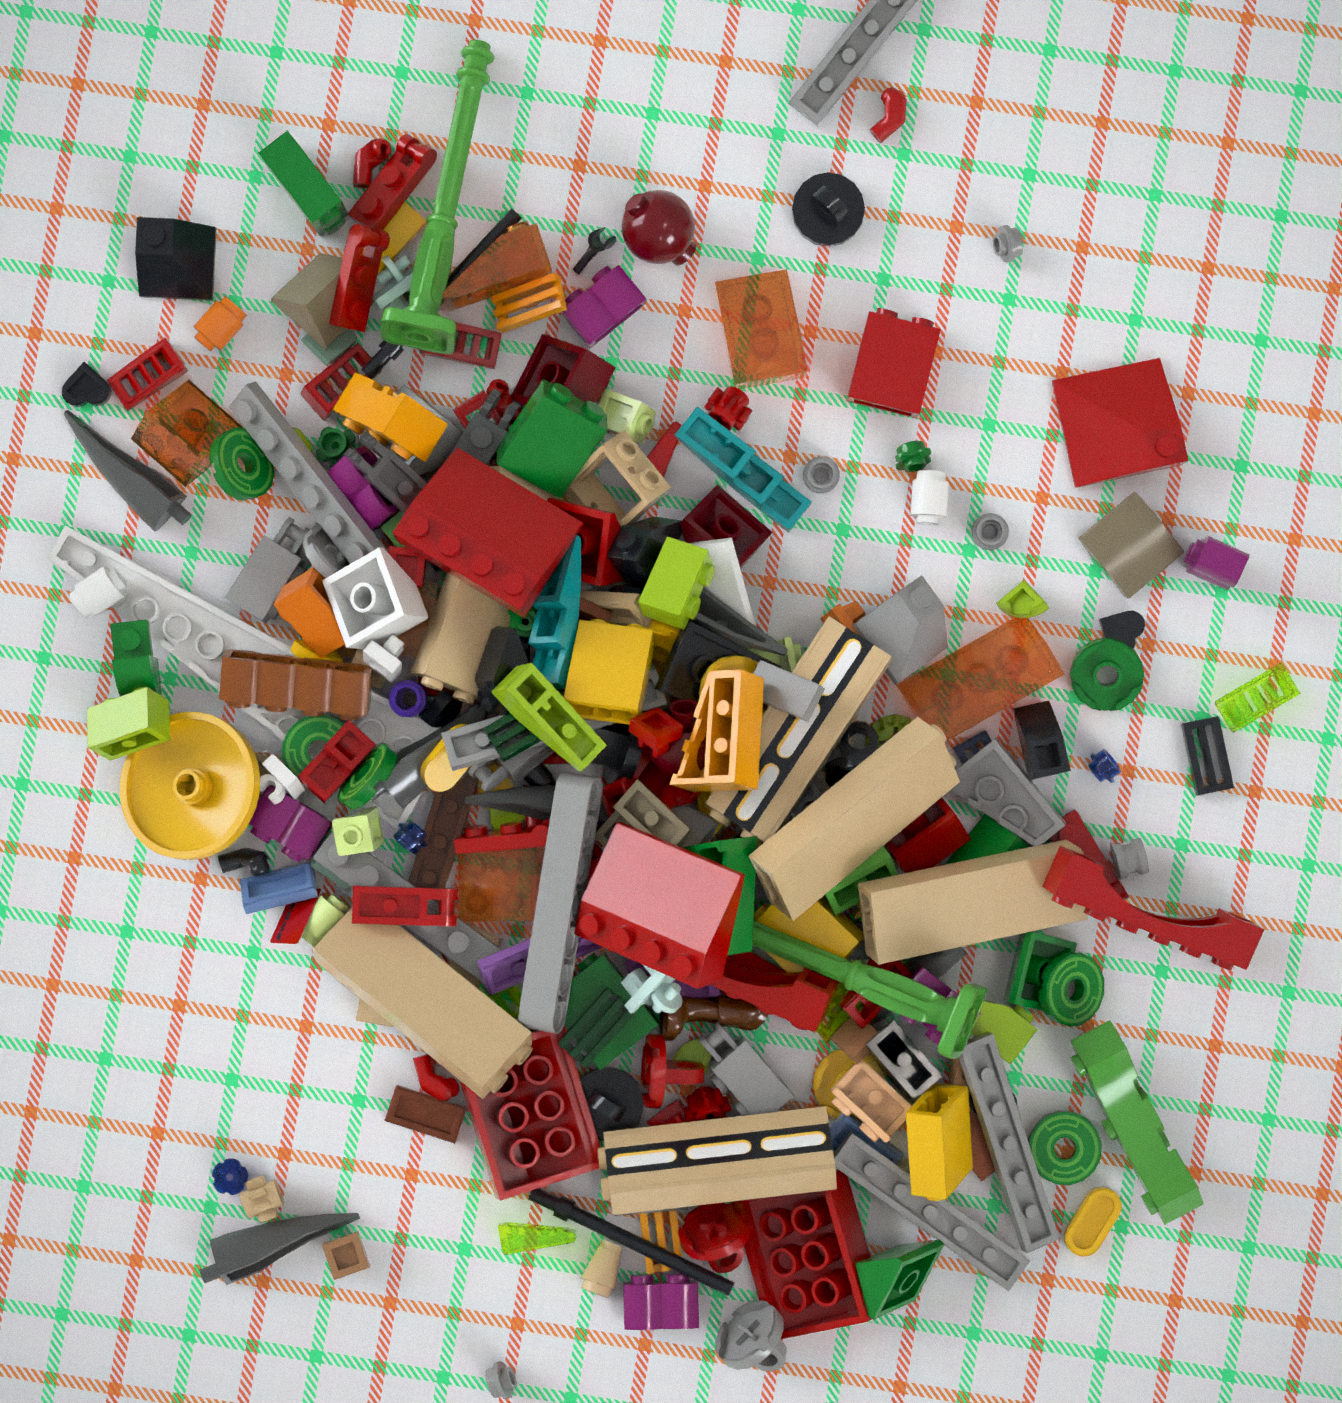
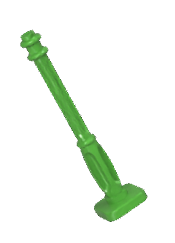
[381,40,495,354]
[752,920,987,1059]

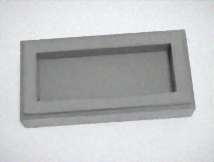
[753,660,825,722]

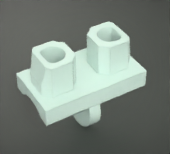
[373,255,414,309]
[621,965,683,1014]

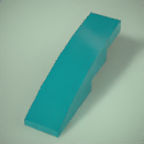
[674,406,812,533]
[528,535,581,689]

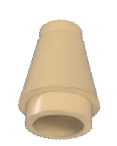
[581,1240,622,1298]

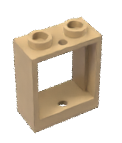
[564,430,671,527]

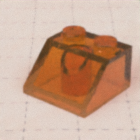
[131,380,244,487]

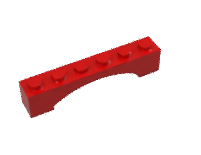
[1042,846,1265,971]
[710,959,839,1033]

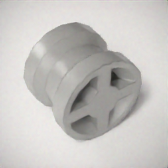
[1110,838,1149,880]

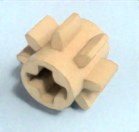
[239,1175,284,1223]

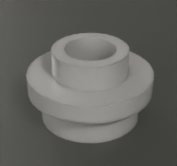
[993,225,1023,262]
[803,456,840,493]
[972,513,1009,550]
[485,1361,517,1399]

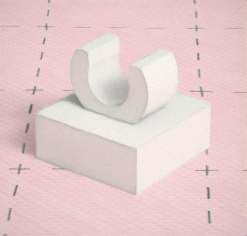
[363,635,405,683]
[260,754,305,805]

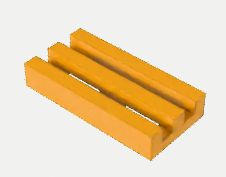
[491,273,567,333]
[639,1211,682,1274]

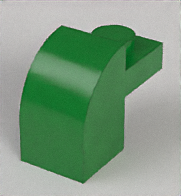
[110,619,162,696]

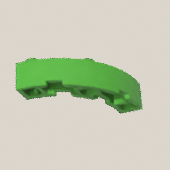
[1070,1020,1204,1225]

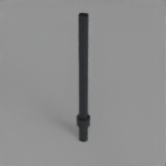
[361,208,522,379]
[528,1188,735,1296]

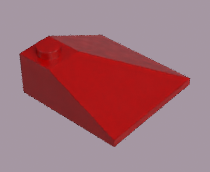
[1052,358,1189,488]

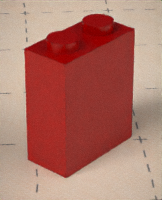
[846,308,941,419]

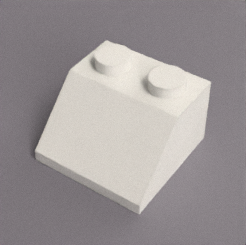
[322,547,429,650]

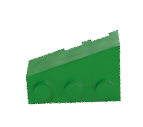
[682,836,758,955]

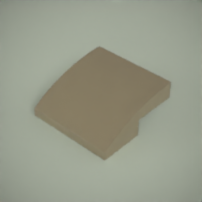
[1078,492,1184,599]
[595,779,692,847]

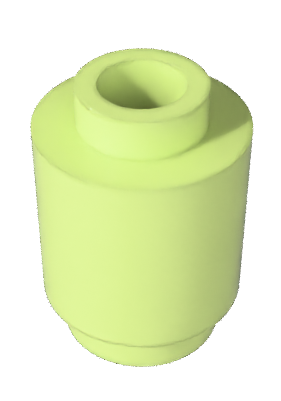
[302,894,349,947]

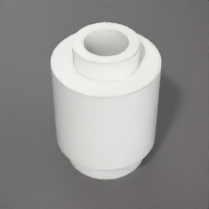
[910,470,949,525]
[69,566,127,618]

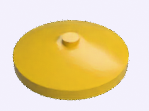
[120,711,260,860]

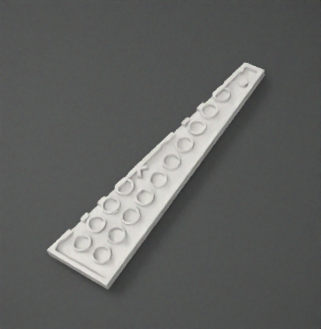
[47,526,440,832]

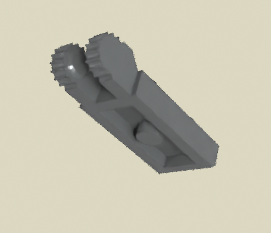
[446,389,521,465]
[344,431,427,514]

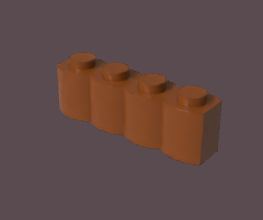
[219,650,373,721]

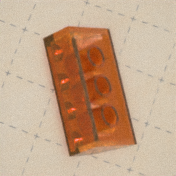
[896,618,1064,741]

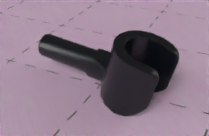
[573,227,616,275]

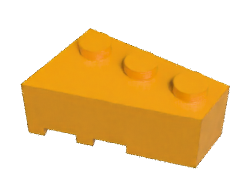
[333,372,448,462]
[669,670,764,792]

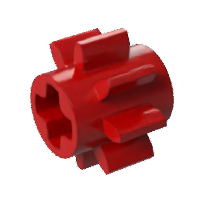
[704,386,752,431]
[683,1087,732,1122]

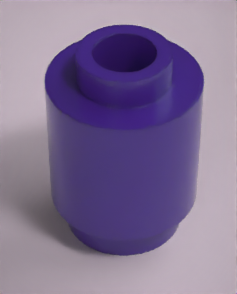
[389,680,429,718]

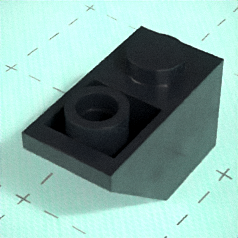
[1013,701,1071,780]

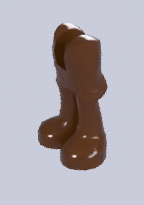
[659,995,768,1041]

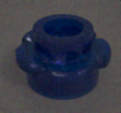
[1088,749,1122,783]
[393,821,428,855]
[212,1158,248,1195]

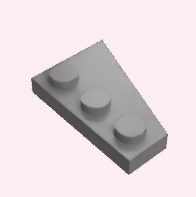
[948,737,1066,846]

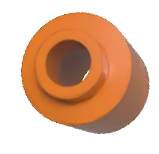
[193,296,247,352]

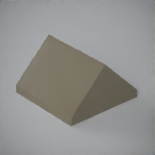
[271,253,374,349]

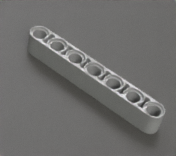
[518,772,603,1034]

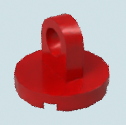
[641,1034,705,1109]
[678,1201,753,1273]

